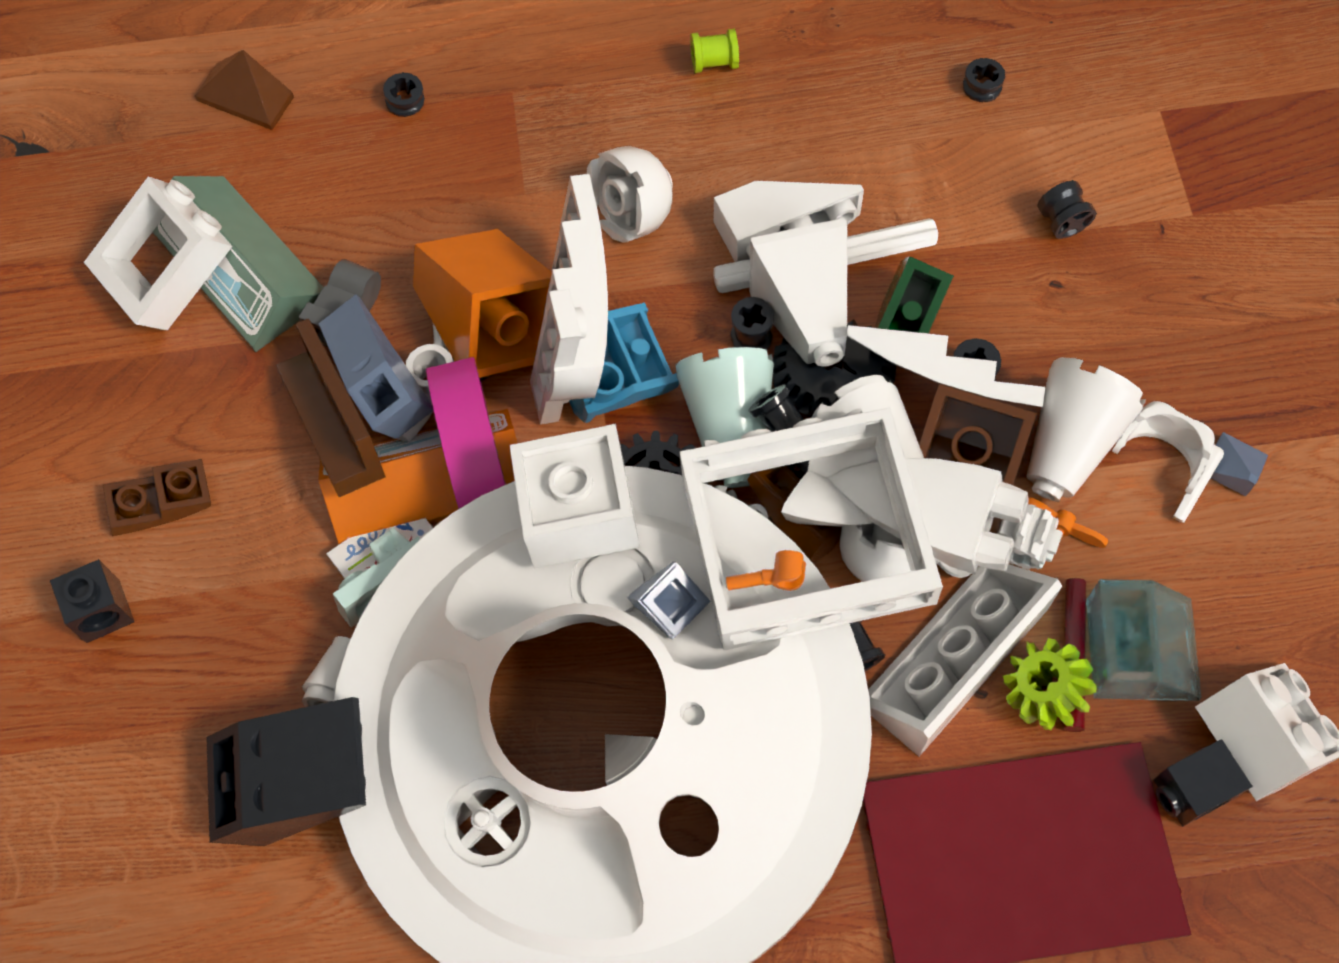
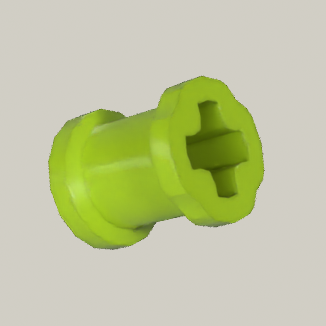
[690,28,739,73]

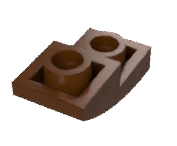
[103,459,211,536]

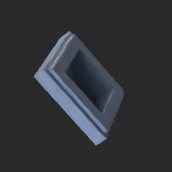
[1211,432,1268,496]
[627,561,711,639]

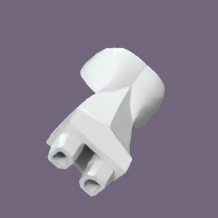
[781,404,1029,574]

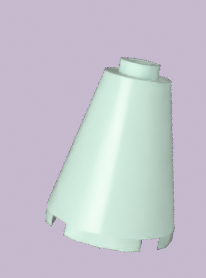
[676,347,774,488]

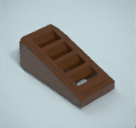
[747,465,842,563]

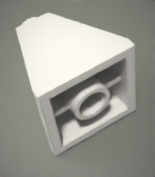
[749,218,847,366]

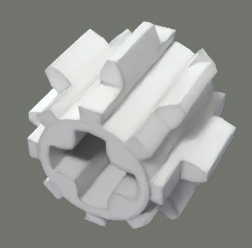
[997,504,1063,570]

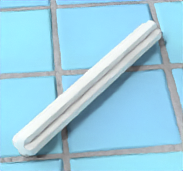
[713,218,938,293]

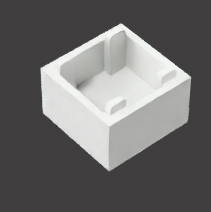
[510,424,640,568]

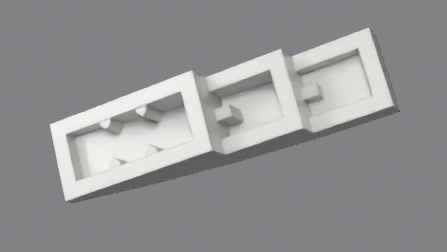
[847,325,1045,407]

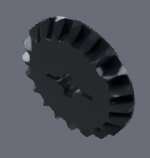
[772,319,897,417]

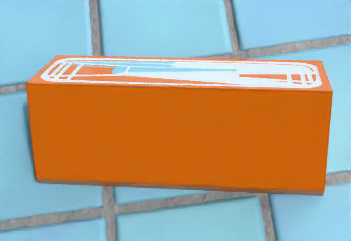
[318,408,518,544]

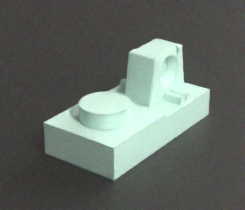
[333,528,420,628]

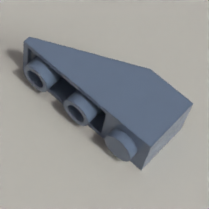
[319,294,434,439]

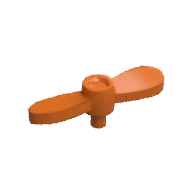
[1028,497,1109,548]

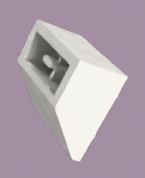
[1195,663,1339,801]

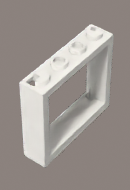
[680,407,943,651]

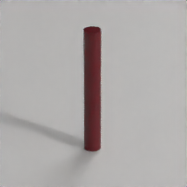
[1063,578,1086,732]

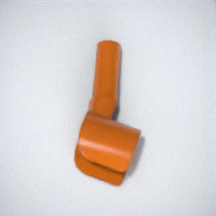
[726,550,806,591]

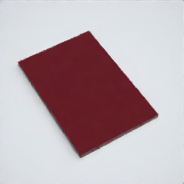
[863,742,1192,963]

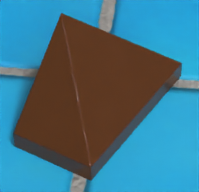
[195,50,294,130]

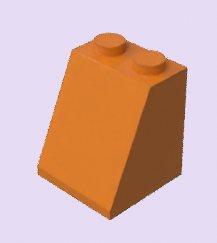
[413,229,552,378]

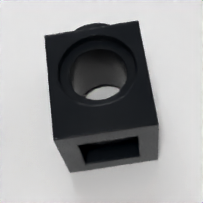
[50,559,135,643]
[1153,739,1253,827]

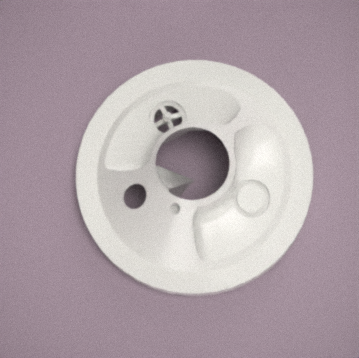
[333,466,872,963]

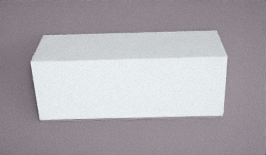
[868,564,1062,757]

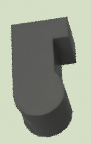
[299,259,381,348]

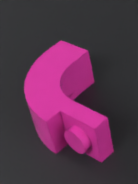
[426,357,506,509]

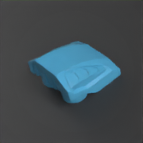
[569,303,679,423]

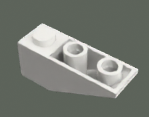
[714,181,864,262]

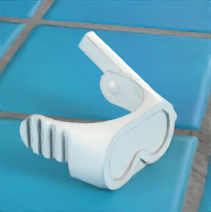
[1112,401,1224,523]

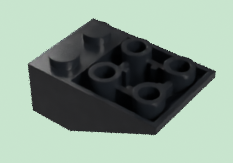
[206,697,366,846]

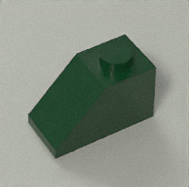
[875,256,954,334]

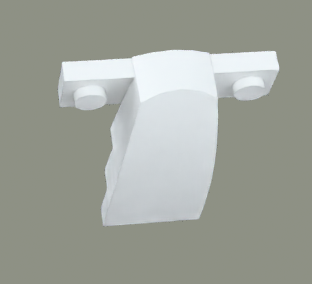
[530,174,608,424]

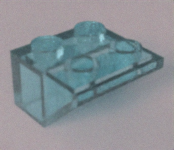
[1086,579,1202,701]

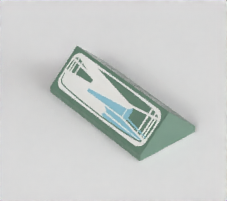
[152,176,324,352]

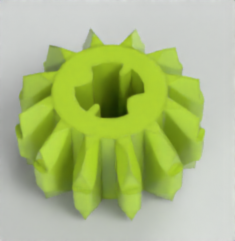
[1003,637,1097,731]

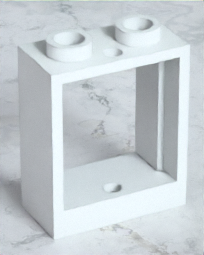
[84,176,232,330]

